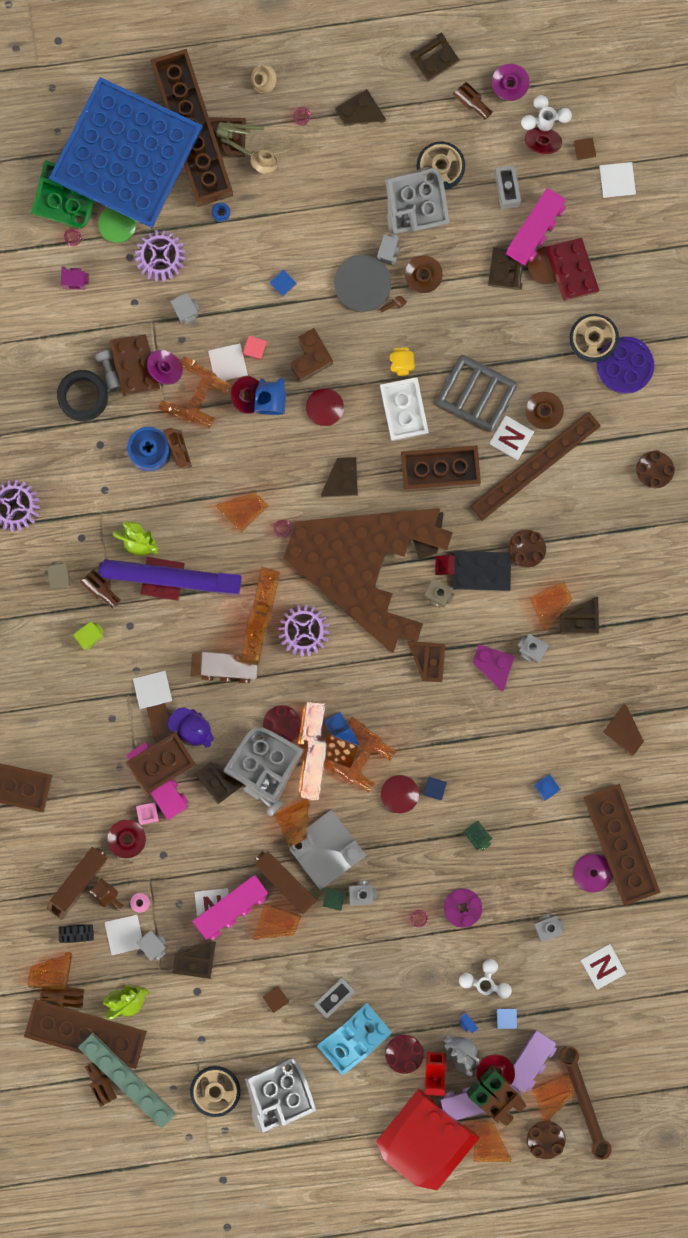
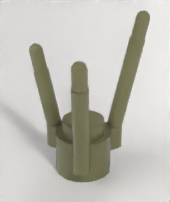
[217,122,265,156]

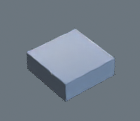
[497,1009,517,1029]

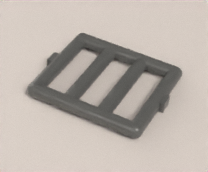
[436,355,517,432]

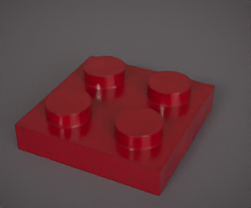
[140,557,185,601]

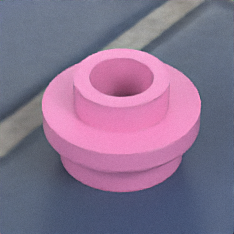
[130,893,150,913]

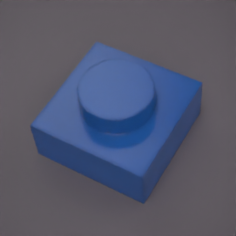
[534,774,561,801]

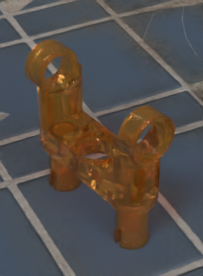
[158,356,232,429]
[319,717,396,793]

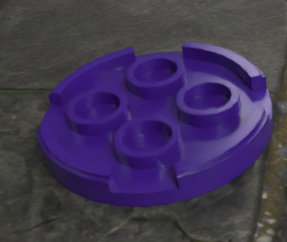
[597,337,655,394]

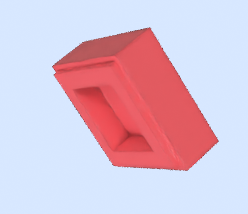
[243,336,267,360]

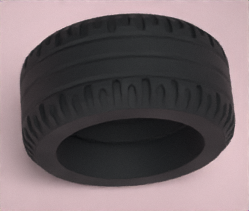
[57,370,108,422]

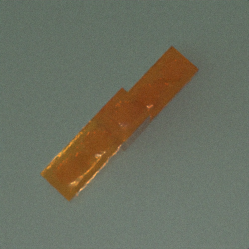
[239,567,280,665]
[298,702,327,800]

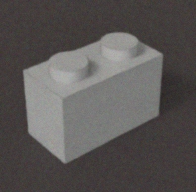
[494,165,521,210]
[314,977,355,1018]

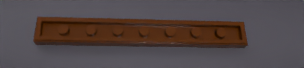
[470,412,601,521]

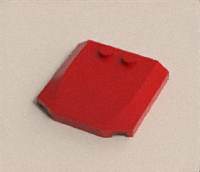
[376,1088,480,1191]

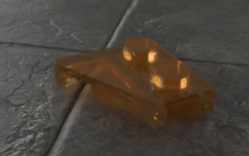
[216,492,269,533]

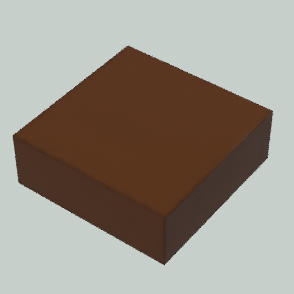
[574,137,596,161]
[263,986,289,1013]

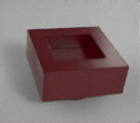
[435,555,455,576]

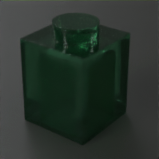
[462,820,492,851]
[323,887,346,911]

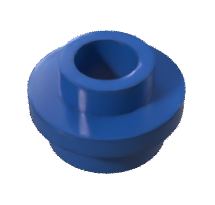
[212,203,231,222]

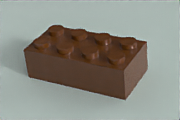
[401,445,481,493]

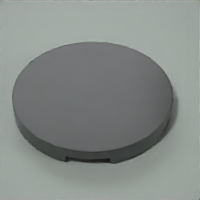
[334,255,391,312]

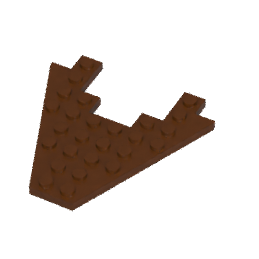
[284,508,453,653]

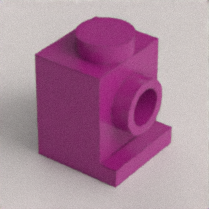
[61,266,89,290]

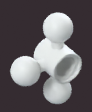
[521,95,572,131]
[459,959,512,998]

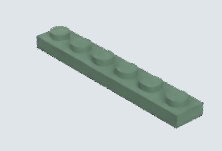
[78,1032,176,1128]

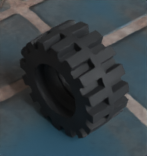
[58,924,94,943]

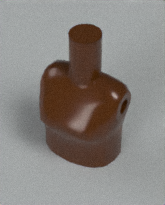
[89,878,124,911]

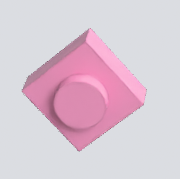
[136,802,159,825]

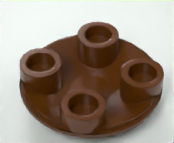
[528,247,557,284]
[636,450,675,489]
[508,530,546,568]
[527,1121,566,1159]

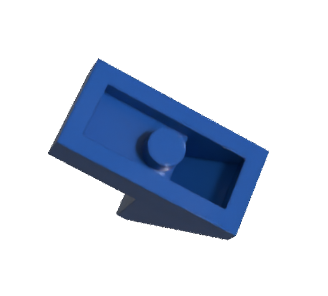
[324,712,360,746]

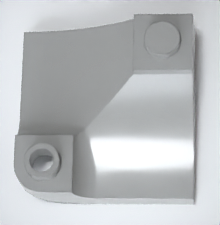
[385,167,450,234]
[224,727,304,804]
[289,809,366,890]
[245,1058,316,1133]

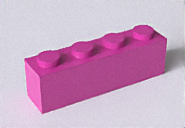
[506,188,566,265]
[126,742,189,820]
[192,875,269,940]

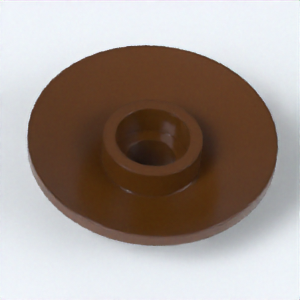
[405,255,443,293]
[525,392,564,430]

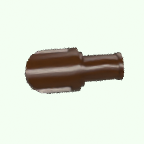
[453,82,493,120]
[80,569,121,609]
[40,987,84,1008]
[85,1063,117,1107]

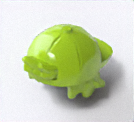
[113,521,160,556]
[103,984,149,1020]

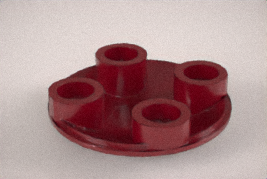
[306,388,344,426]
[263,705,301,742]
[381,775,419,814]
[385,1035,424,1074]

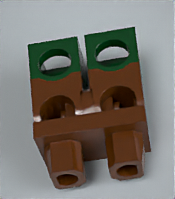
[466,1065,527,1126]

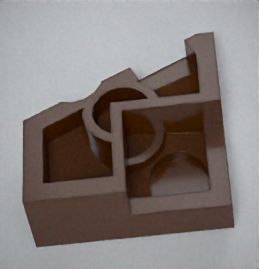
[602,704,644,756]

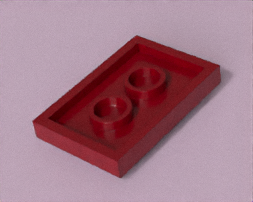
[546,238,600,301]

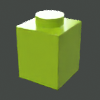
[73,621,104,651]

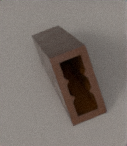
[47,847,107,920]
[254,851,317,914]

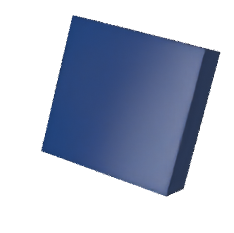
[270,269,297,297]

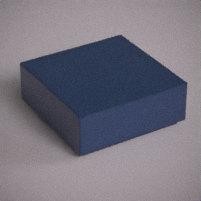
[423,777,447,801]

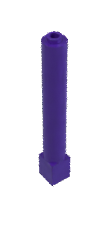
[98,559,242,596]

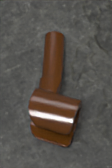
[380,296,407,312]

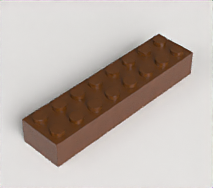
[150,49,233,207]

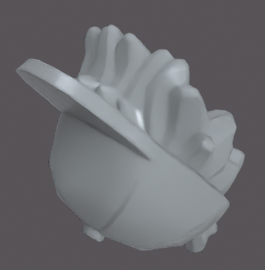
[443,1035,481,1076]

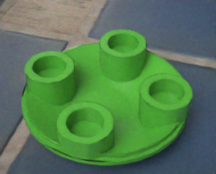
[98,208,136,243]

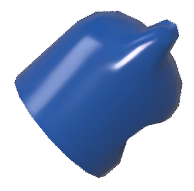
[254,378,286,415]

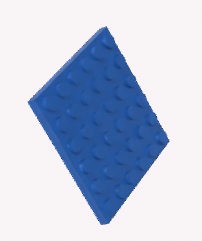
[49,77,203,228]

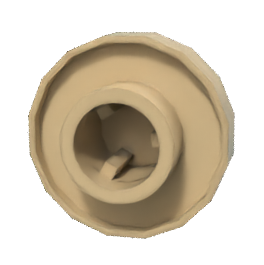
[251,65,276,93]
[250,150,279,174]

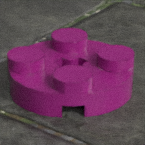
[443,889,482,928]

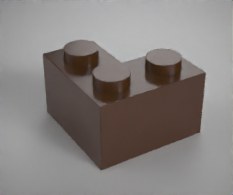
[290,328,333,383]

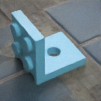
[317,1003,392,1075]

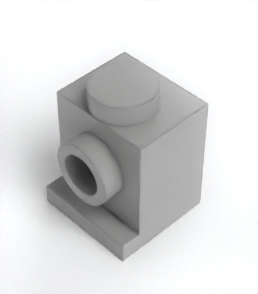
[377,234,401,266]

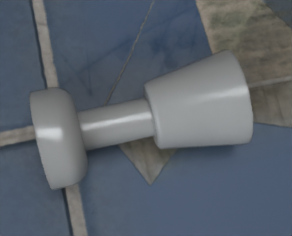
[94,350,121,392]
[243,786,284,817]

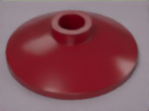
[525,128,562,154]
[230,376,259,414]
[107,820,146,858]
[476,1054,515,1088]

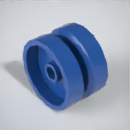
[127,427,171,472]

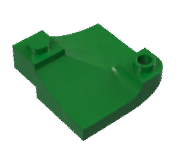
[31,160,94,229]

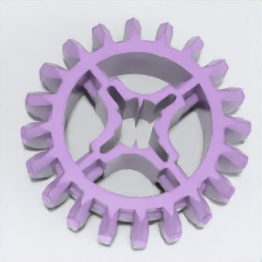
[135,230,186,282]
[0,480,41,532]
[278,605,330,657]

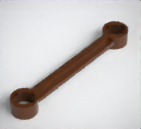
[559,1046,612,1160]

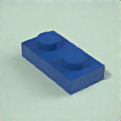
[458,1011,478,1033]

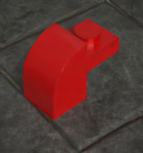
[424,1052,446,1096]

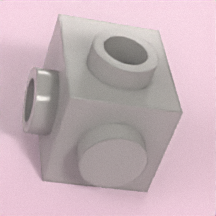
[170,293,200,325]
[518,634,549,663]
[349,881,377,906]
[533,913,565,942]
[136,930,167,961]

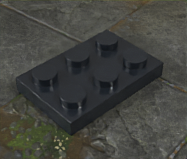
[453,551,511,591]

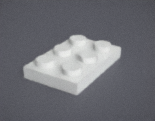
[380,377,429,441]

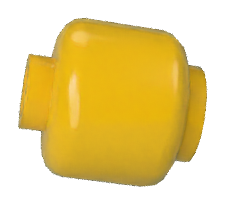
[389,347,415,376]

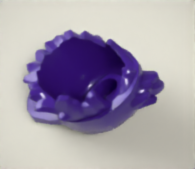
[168,707,214,748]

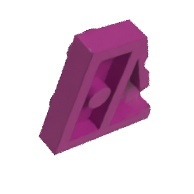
[472,644,515,692]

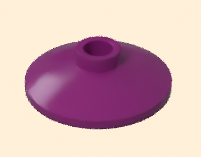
[492,63,529,101]
[147,350,183,385]
[574,854,612,893]

